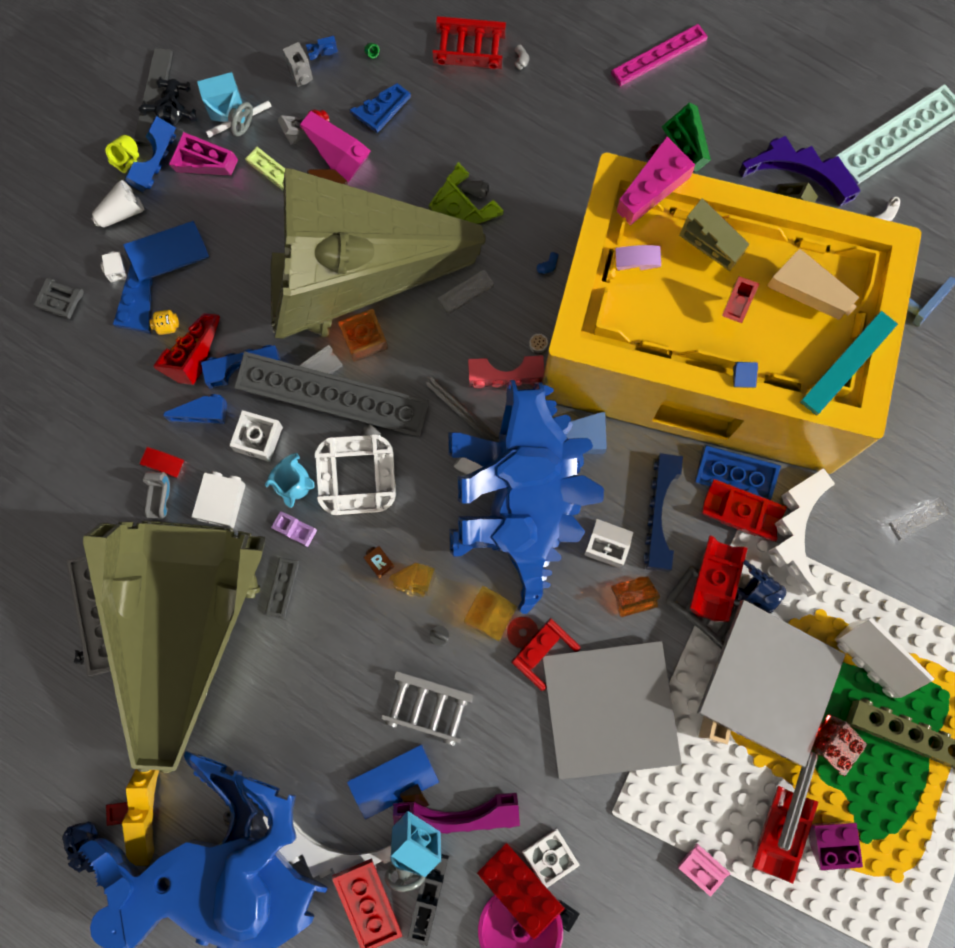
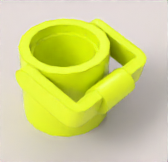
[105,135,139,173]

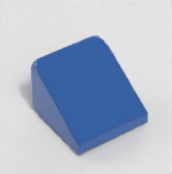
[733,362,758,388]

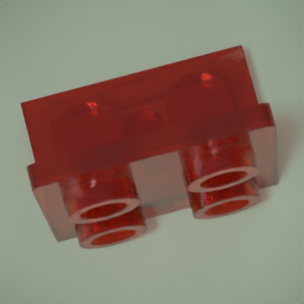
[811,714,867,776]

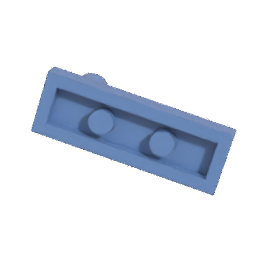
[907,276,955,327]

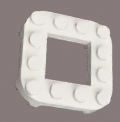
[315,435,396,515]

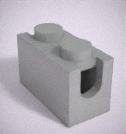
[283,42,313,87]

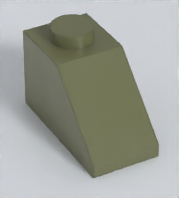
[774,182,818,203]

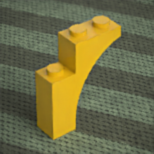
[122,769,159,866]

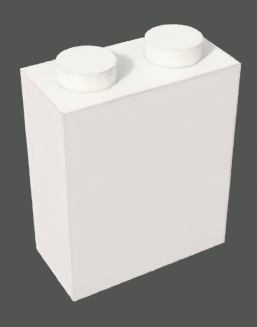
[192,471,246,529]

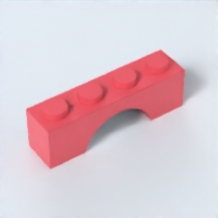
[468,355,545,388]

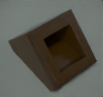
[400,783,429,807]

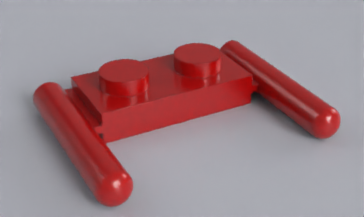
[511,618,581,691]

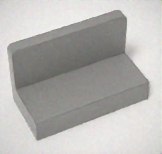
[299,345,343,374]

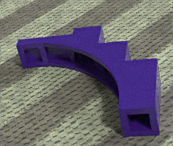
[739,136,861,207]

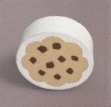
[529,334,548,353]

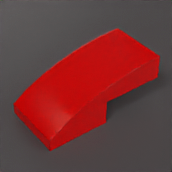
[139,447,184,478]

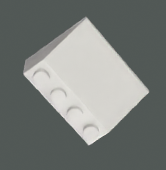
[834,617,934,698]

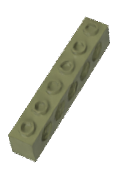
[845,698,955,769]

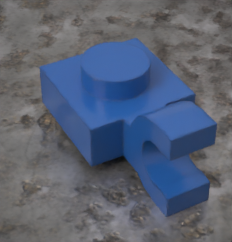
[306,36,338,60]

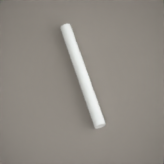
[205,101,272,138]

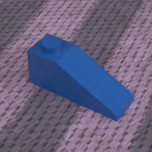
[164,394,227,424]

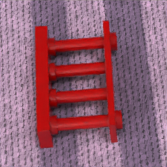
[433,16,506,69]

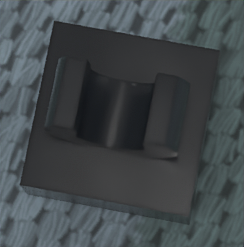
[560,900,580,932]

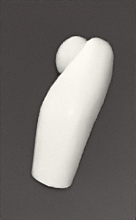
[875,196,900,221]

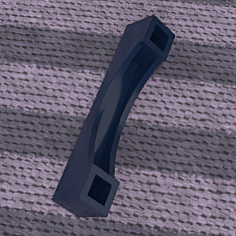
[643,453,683,573]

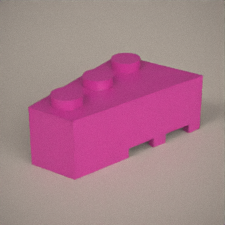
[169,132,238,176]

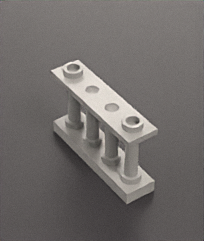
[381,671,474,746]

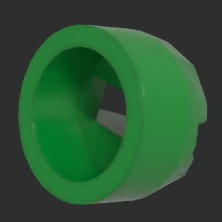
[364,43,380,58]

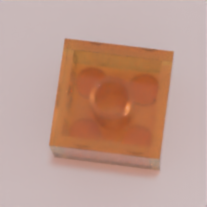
[338,308,388,362]

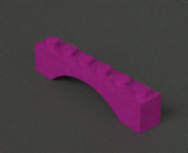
[393,793,520,834]

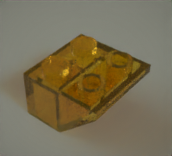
[389,563,436,598]
[464,585,517,642]

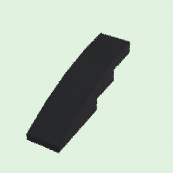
[407,854,449,946]

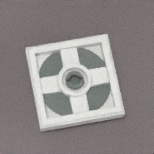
[522,828,580,888]

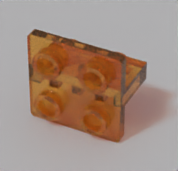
[611,576,660,617]

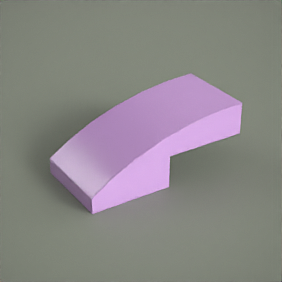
[616,245,661,271]
[271,511,317,547]

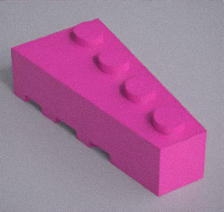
[617,137,695,226]

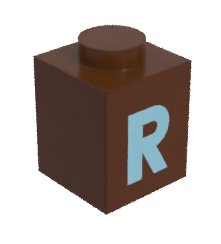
[363,546,394,579]

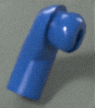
[536,252,559,274]

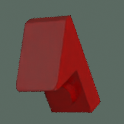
[722,276,759,323]

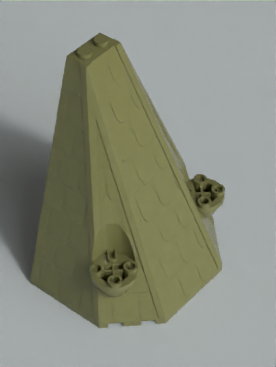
[270,168,486,339]
[83,521,265,773]

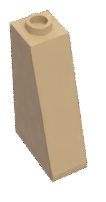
[767,249,859,320]

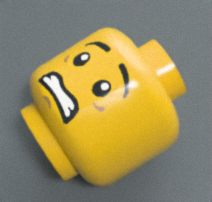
[149,310,179,335]

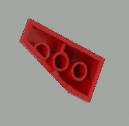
[153,313,220,385]

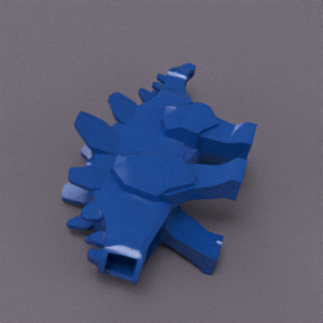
[448,380,604,614]

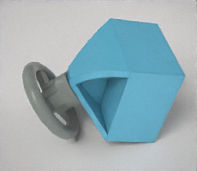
[197,72,253,137]
[385,811,441,892]

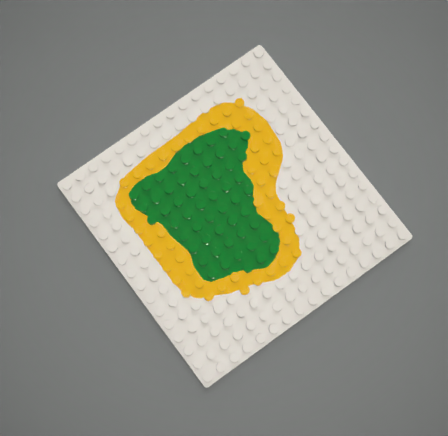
[612,529,955,948]

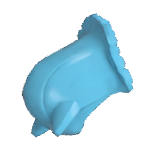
[265,453,315,508]

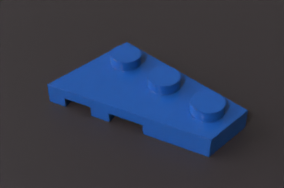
[350,83,411,133]

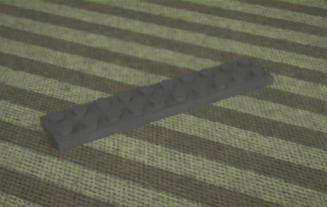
[234,351,429,437]

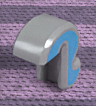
[142,472,170,519]

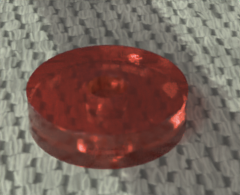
[507,617,538,649]

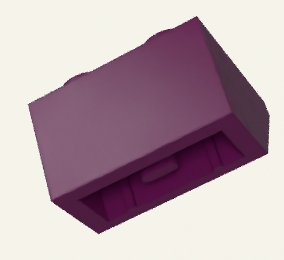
[809,821,863,870]

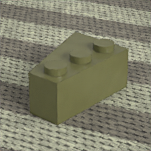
[679,198,749,271]

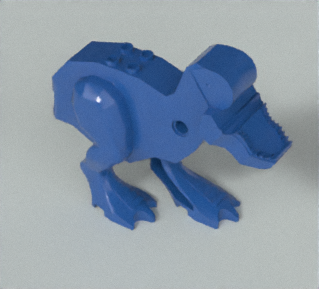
[78,751,328,948]

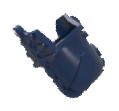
[736,560,786,613]
[62,821,98,873]

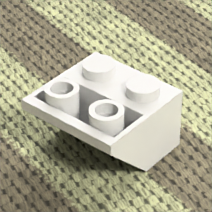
[584,519,633,569]

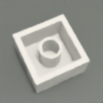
[229,410,283,462]

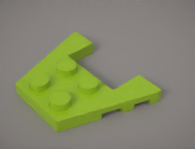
[428,162,504,224]

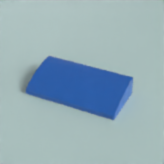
[123,221,209,282]
[695,445,781,500]
[347,745,439,820]

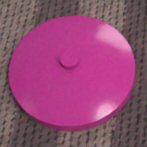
[478,895,563,948]

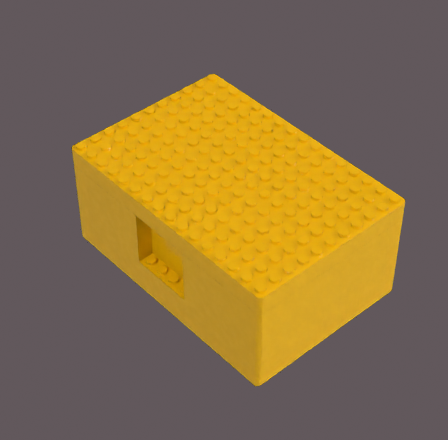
[542,153,921,474]

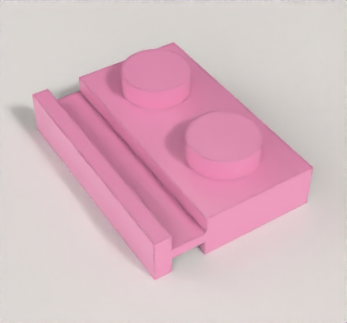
[677,843,730,897]

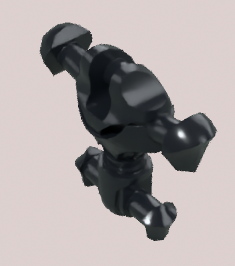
[138,77,198,127]

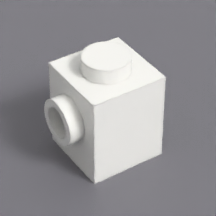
[100,251,128,283]

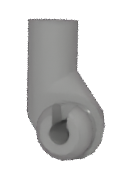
[515,44,529,70]

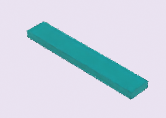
[800,311,898,416]

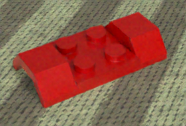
[702,479,787,542]
[690,535,748,622]
[752,786,819,884]

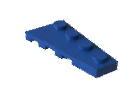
[113,265,152,334]

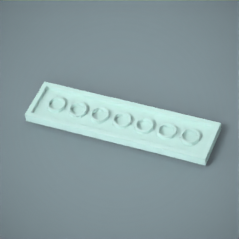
[836,84,955,185]

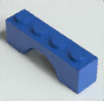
[124,116,176,193]
[201,345,280,389]

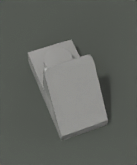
[278,115,307,145]

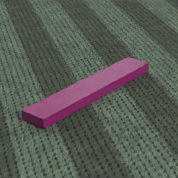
[611,24,708,87]

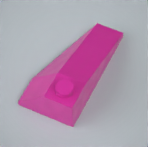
[300,111,371,183]

